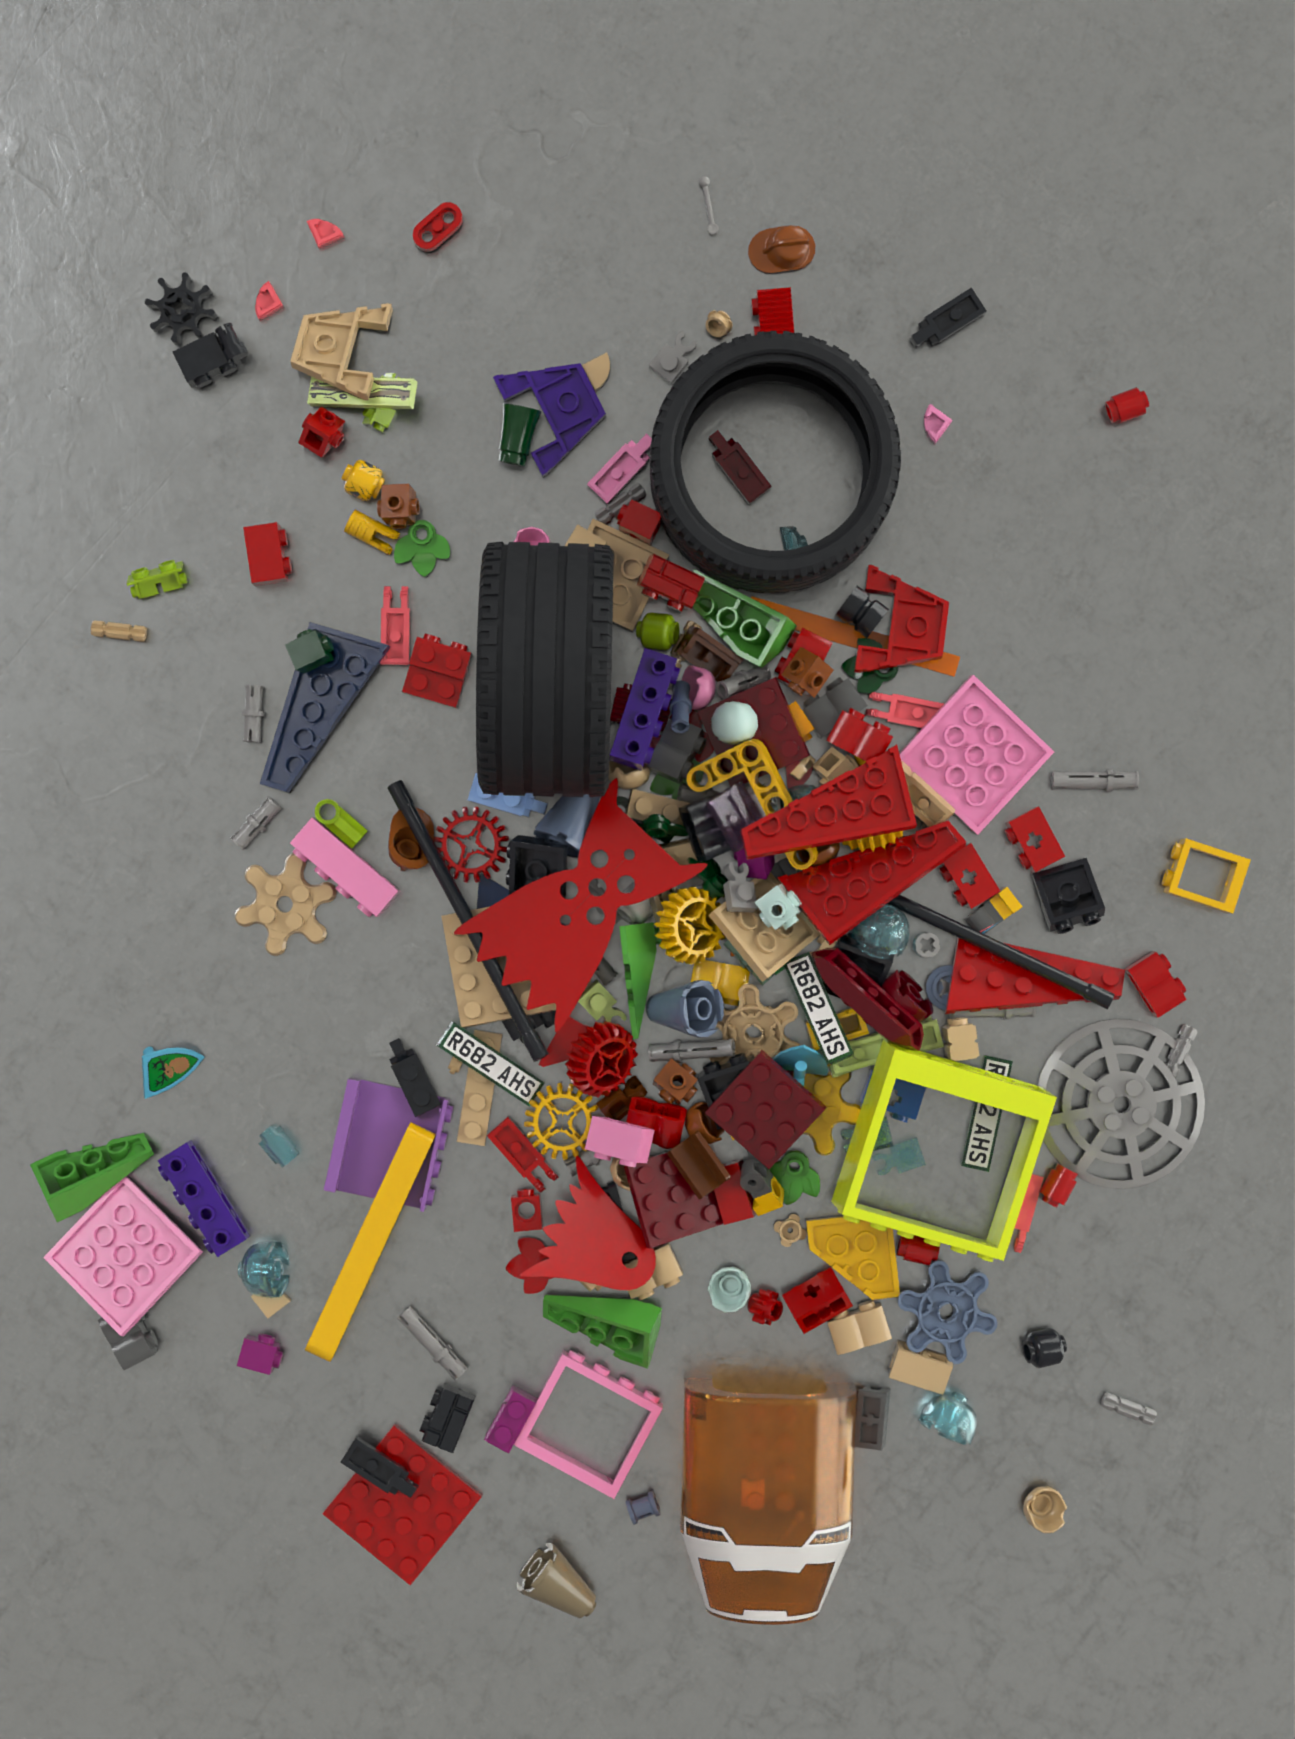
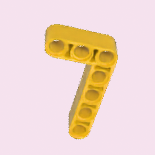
[686,739,818,870]

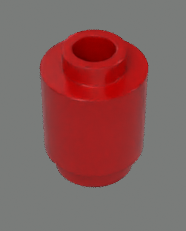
[1105,387,1149,423]
[1039,1163,1078,1208]
[896,1235,940,1266]

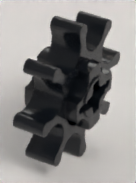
[145,272,217,345]

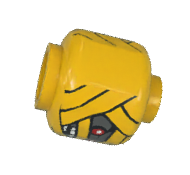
[341,459,385,502]

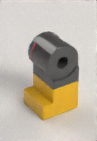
[965,887,1023,934]
[740,1159,784,1216]

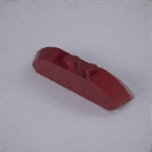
[811,948,924,1051]

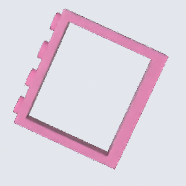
[514,1350,663,1499]

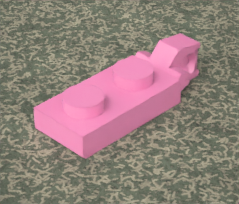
[587,433,652,504]

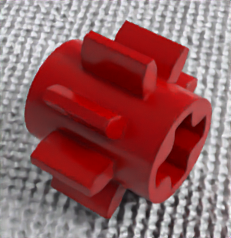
[748,1289,783,1325]

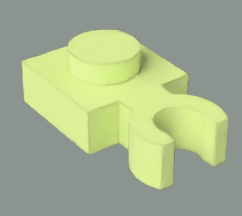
[578,979,627,1022]

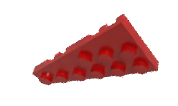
[777,820,966,945]
[945,937,1125,1014]

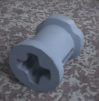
[626,1491,661,1525]

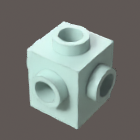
[755,884,802,930]

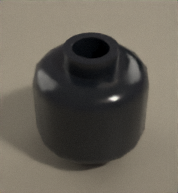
[1022,1328,1067,1368]

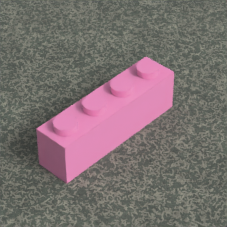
[290,817,401,917]

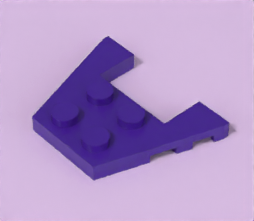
[493,363,606,477]

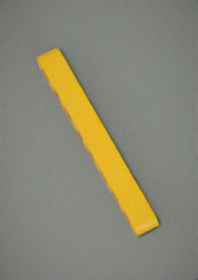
[305,1122,436,1362]

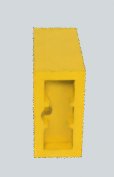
[1162,838,1251,914]

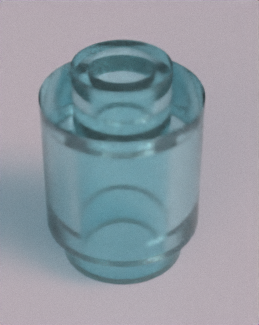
[258,1125,300,1168]

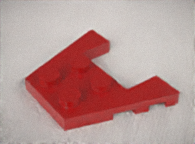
[854,565,949,673]

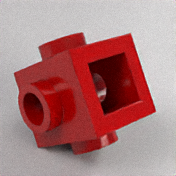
[298,406,345,458]

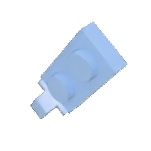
[467,773,548,817]

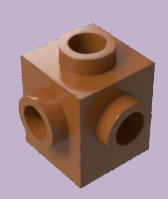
[377,484,420,529]
[781,647,834,698]
[653,1058,698,1105]

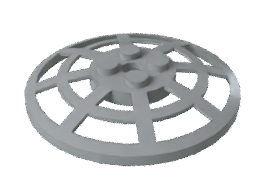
[1037,1019,1205,1189]

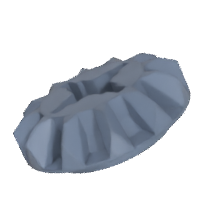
[926,965,953,1010]

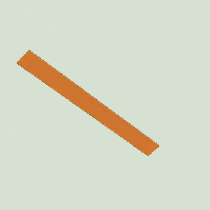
[751,596,960,677]

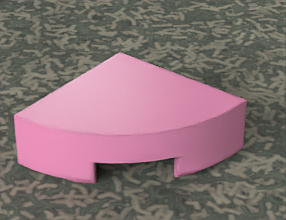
[924,404,953,444]

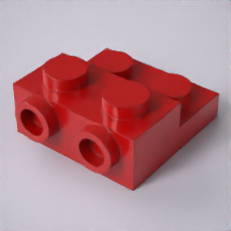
[402,634,472,709]

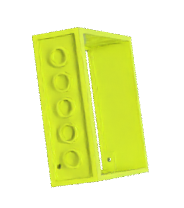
[831,1040,1057,1262]

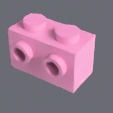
[585,1116,655,1167]

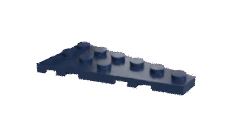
[260,622,391,793]

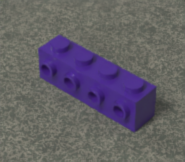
[609,648,681,771]
[157,1140,250,1257]

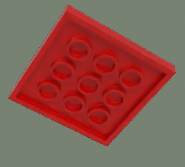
[322,1424,482,1585]

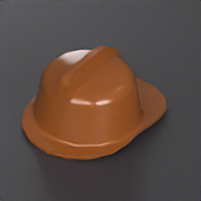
[748,225,816,273]
[388,807,434,871]

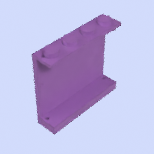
[324,1077,453,1212]

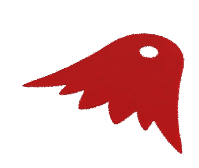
[519,1155,656,1290]

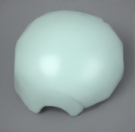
[711,701,758,745]
[708,1266,751,1313]

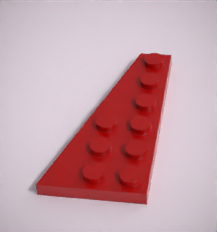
[740,744,917,860]

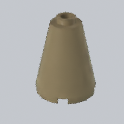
[516,1543,596,1618]

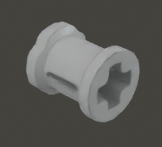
[912,932,940,958]

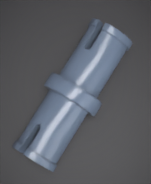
[669,680,692,733]

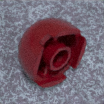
[881,970,933,1023]

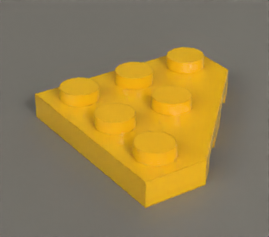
[806,1211,900,1300]

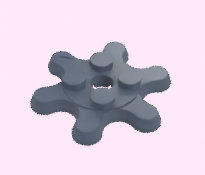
[897,1260,998,1364]

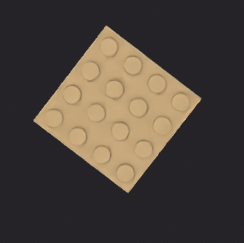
[441,907,556,1028]

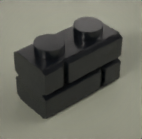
[419,1384,476,1453]

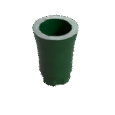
[498,404,542,466]

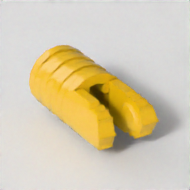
[344,509,400,555]

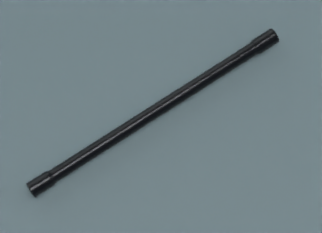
[387,780,549,1062]
[887,894,1115,1010]

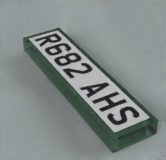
[783,952,854,1067]
[436,1022,544,1107]
[960,1055,1013,1172]

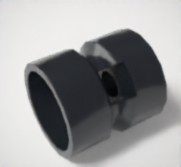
[835,585,889,638]

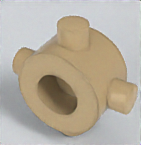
[448,1054,464,1074]

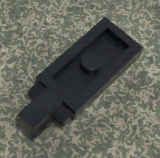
[910,287,987,349]
[389,1038,441,1117]
[341,1437,419,1498]

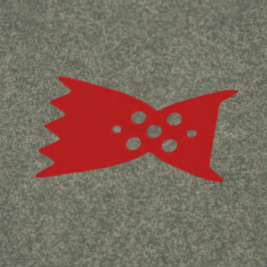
[454,778,707,1032]

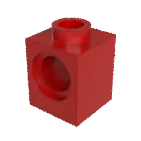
[511,1188,543,1232]

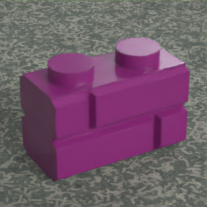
[484,1384,537,1453]

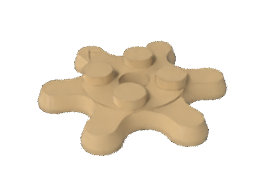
[235,853,337,956]
[710,983,800,1065]

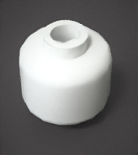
[617,883,653,924]

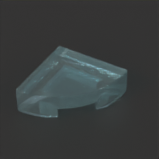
[780,526,808,550]

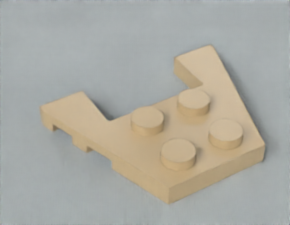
[290,303,393,400]

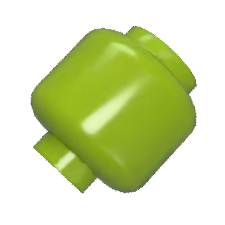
[636,612,680,650]

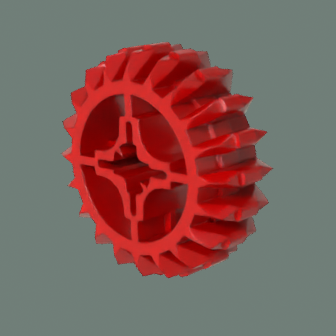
[433,807,509,883]
[565,1021,639,1098]

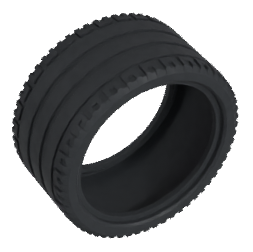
[650,331,901,594]
[476,541,614,797]

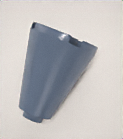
[533,795,600,858]
[646,980,724,1038]

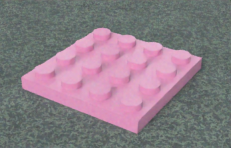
[899,675,1054,835]
[43,1176,203,1337]

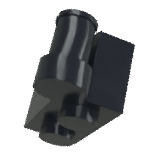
[173,323,248,388]

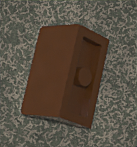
[667,1131,731,1200]

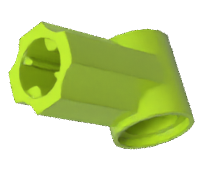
[315,799,368,849]

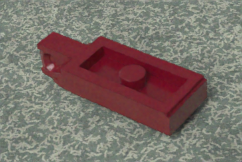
[708,430,772,505]

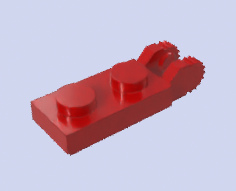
[487,1116,559,1193]

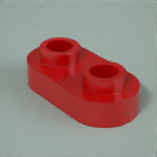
[413,202,463,252]

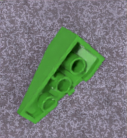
[693,569,797,668]
[619,922,661,1039]
[30,1133,154,1222]
[543,1295,662,1369]

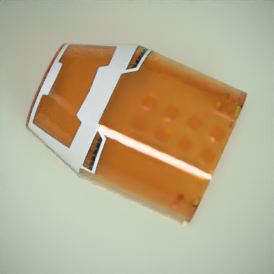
[680,1378,856,1625]

